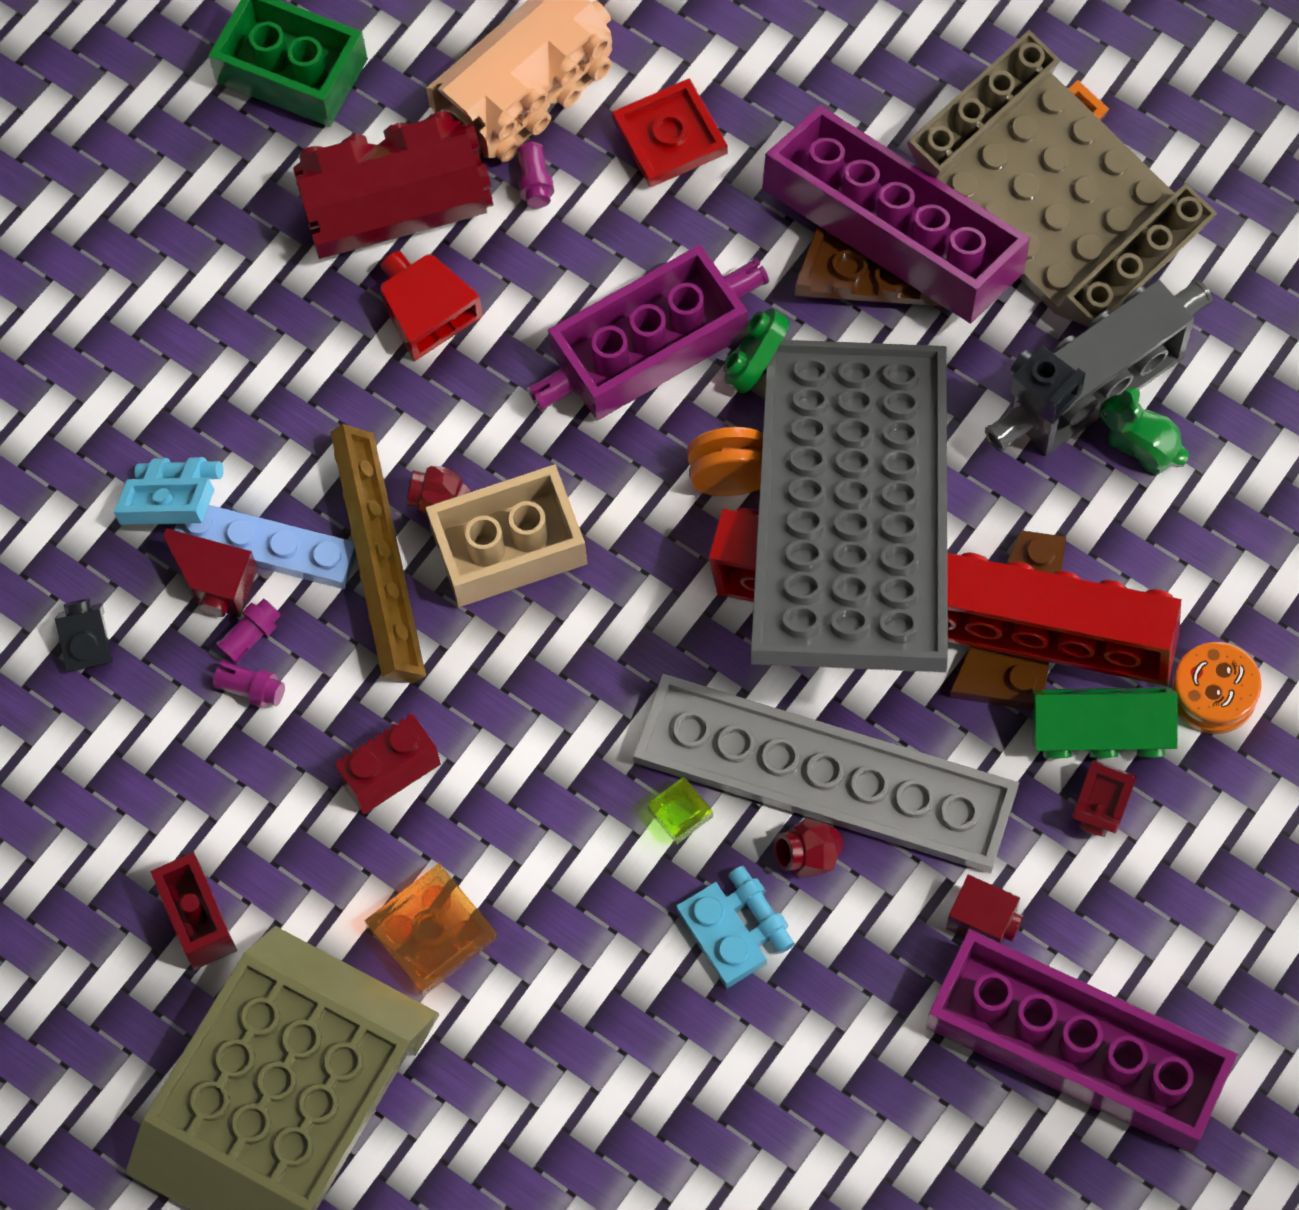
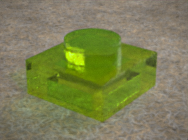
[647,777,713,845]

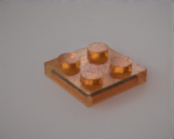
[364,863,498,997]

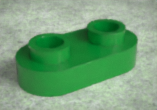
[723,308,789,394]

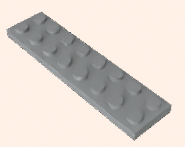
[633,674,1019,873]

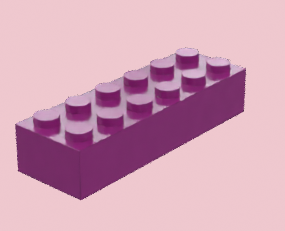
[762,105,1031,324]
[926,929,1238,1154]

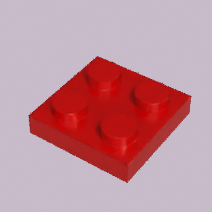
[612,78,728,188]

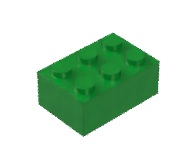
[208,0,368,127]

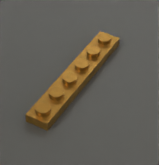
[330,424,426,683]

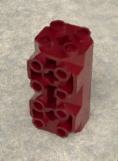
[293,111,494,259]

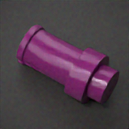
[516,142,554,209]
[215,598,281,665]
[213,660,285,708]

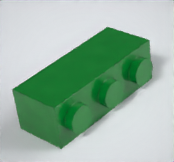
[1031,687,1178,759]

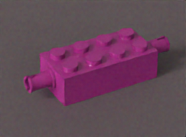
[527,244,769,421]

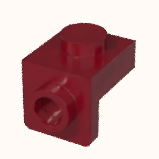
[1071,760,1137,837]

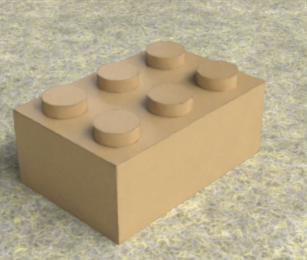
[426,464,588,607]

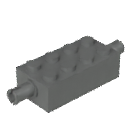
[985,280,1213,456]

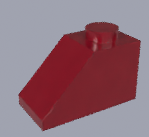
[163,528,258,617]

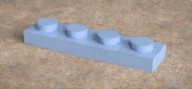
[174,505,356,590]

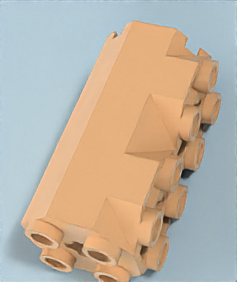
[426,0,612,162]

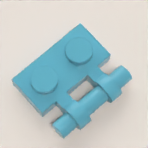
[114,457,224,525]
[676,866,795,989]

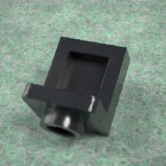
[55,598,113,672]

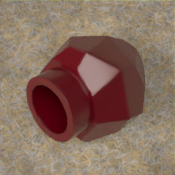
[406,466,471,518]
[773,819,844,878]

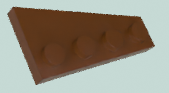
[794,226,942,306]
[950,530,1066,710]

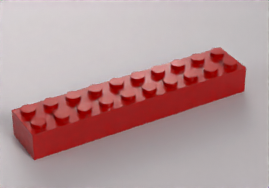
[709,508,1182,686]

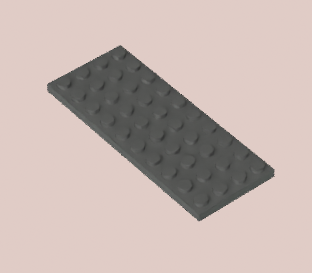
[751,340,948,673]

